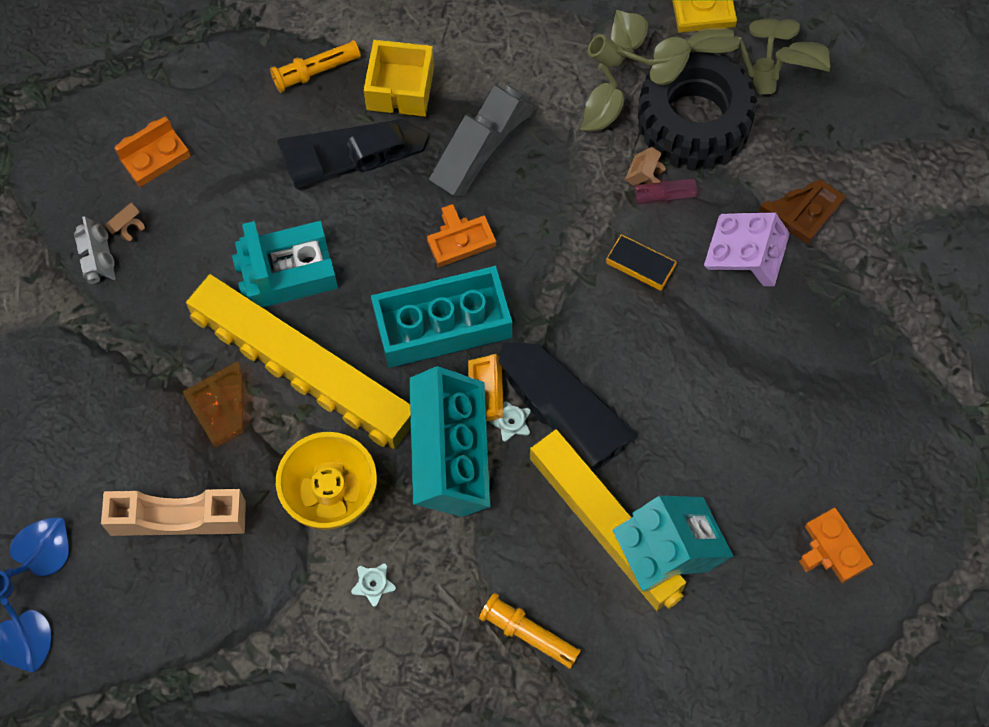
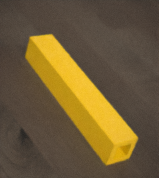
[530,429,686,611]

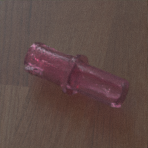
[635,179,697,204]

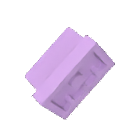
[704,213,790,286]

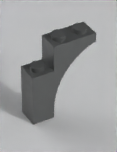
[429,85,538,197]

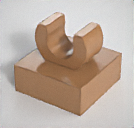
[625,147,666,187]
[104,203,145,242]

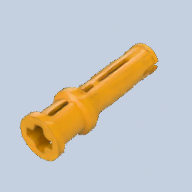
[270,40,361,93]
[479,592,581,670]

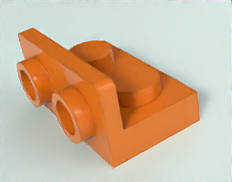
[114,116,191,188]

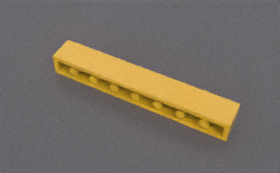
[186,274,411,450]

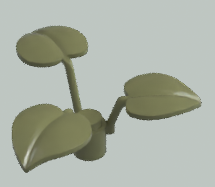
[579,10,691,132]
[687,18,830,95]

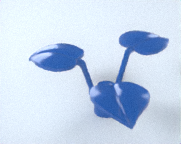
[0,518,69,673]

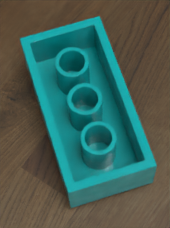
[371,266,512,368]
[410,366,490,517]

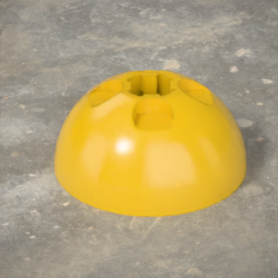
[276,432,377,530]

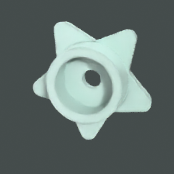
[490,401,530,442]
[351,564,396,606]

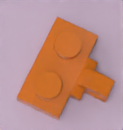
[427,204,496,268]
[799,508,873,584]

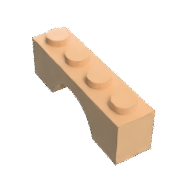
[101,489,246,536]

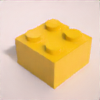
[363,40,434,117]

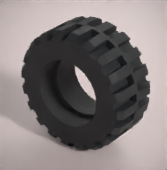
[637,52,757,169]

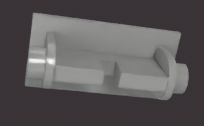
[74,216,116,284]

